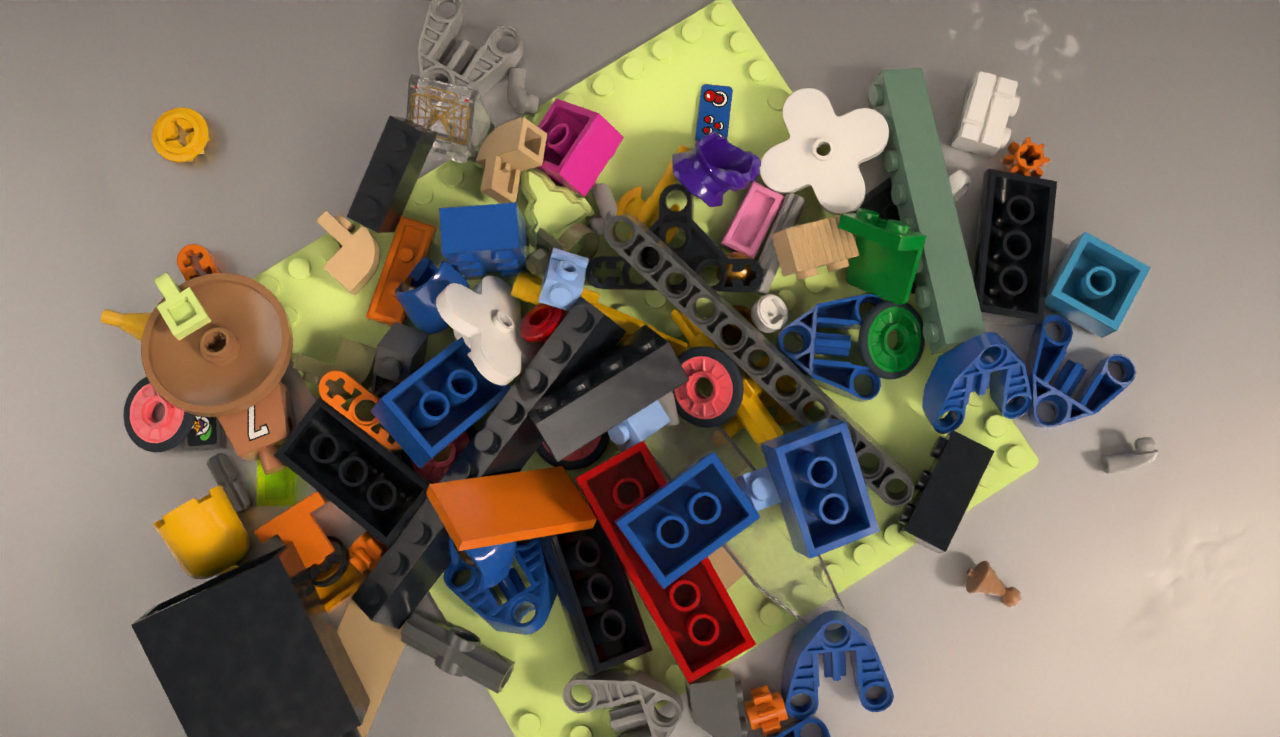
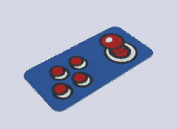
[695,84,733,142]

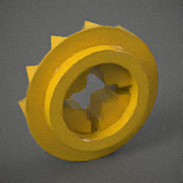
[152,107,211,164]

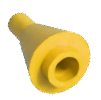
[101,309,151,342]

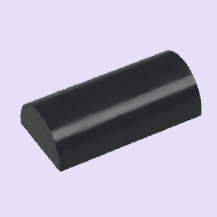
[973,169,1057,326]
[274,396,431,548]
[539,511,652,676]

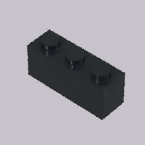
[347,115,437,233]
[897,430,994,554]

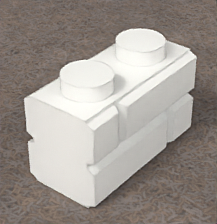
[951,71,1021,158]

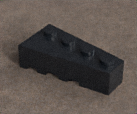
[527,325,689,462]

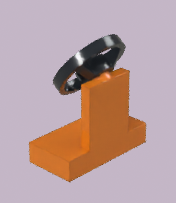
[254,491,350,587]

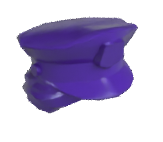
[672,132,761,207]

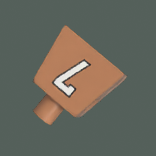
[217,382,296,475]

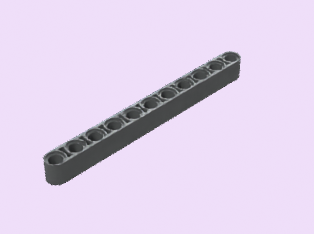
[604,214,914,507]

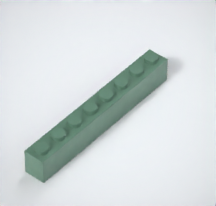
[869,68,986,355]

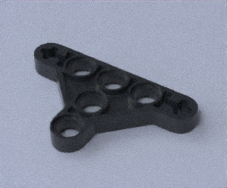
[586,184,765,293]

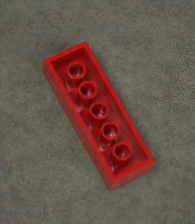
[575,440,756,684]

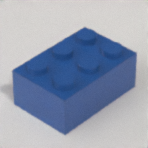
[439,202,530,280]
[371,337,511,469]
[760,418,880,559]
[614,452,761,589]

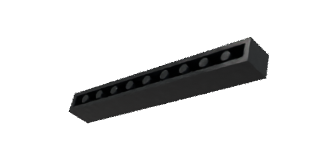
[351,297,626,629]

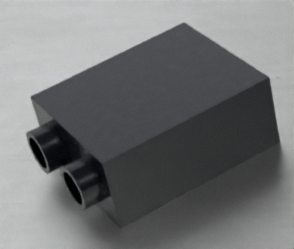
[131,541,370,737]

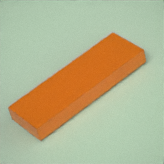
[366,216,437,327]

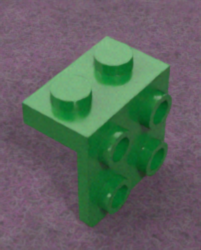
[837,208,927,305]

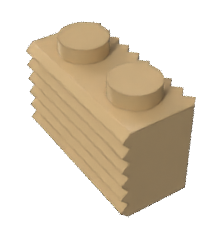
[771,215,860,280]

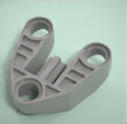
[417,0,523,104]
[563,669,684,737]

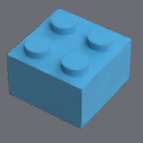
[1045,232,1151,338]

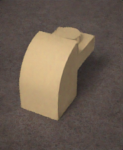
[476,117,547,204]
[316,210,380,296]

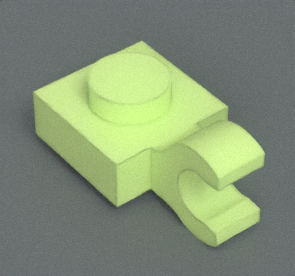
[154,272,211,340]

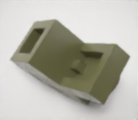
[293,337,377,399]

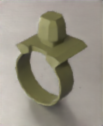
[526,223,600,275]

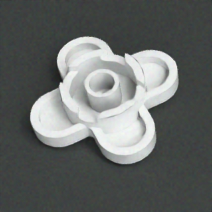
[760,88,889,215]
[436,275,543,385]

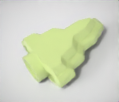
[521,168,595,249]

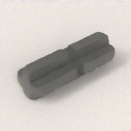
[207,453,253,514]

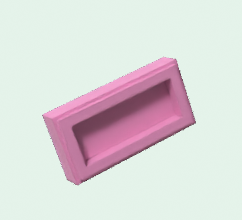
[720,181,785,260]

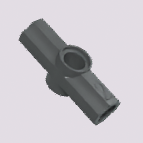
[401,610,515,694]

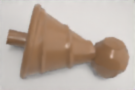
[966,561,1021,607]

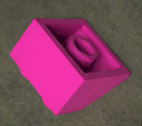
[536,99,624,197]

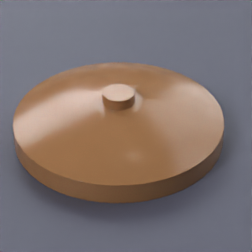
[141,273,293,417]

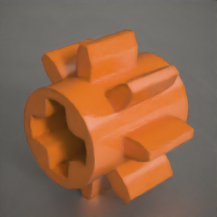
[1001,137,1050,178]
[349,531,389,576]
[743,685,788,737]

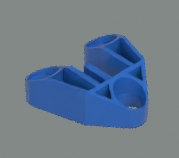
[776,294,882,402]
[1025,315,1136,429]
[922,332,1033,434]
[443,538,557,635]
[781,610,894,720]

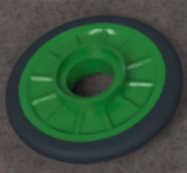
[858,300,925,380]

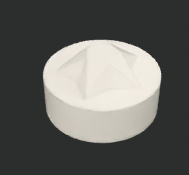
[948,170,972,204]
[751,294,789,333]

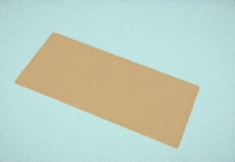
[337,594,410,737]

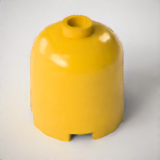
[153,485,250,579]

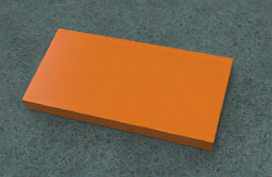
[426,466,597,551]

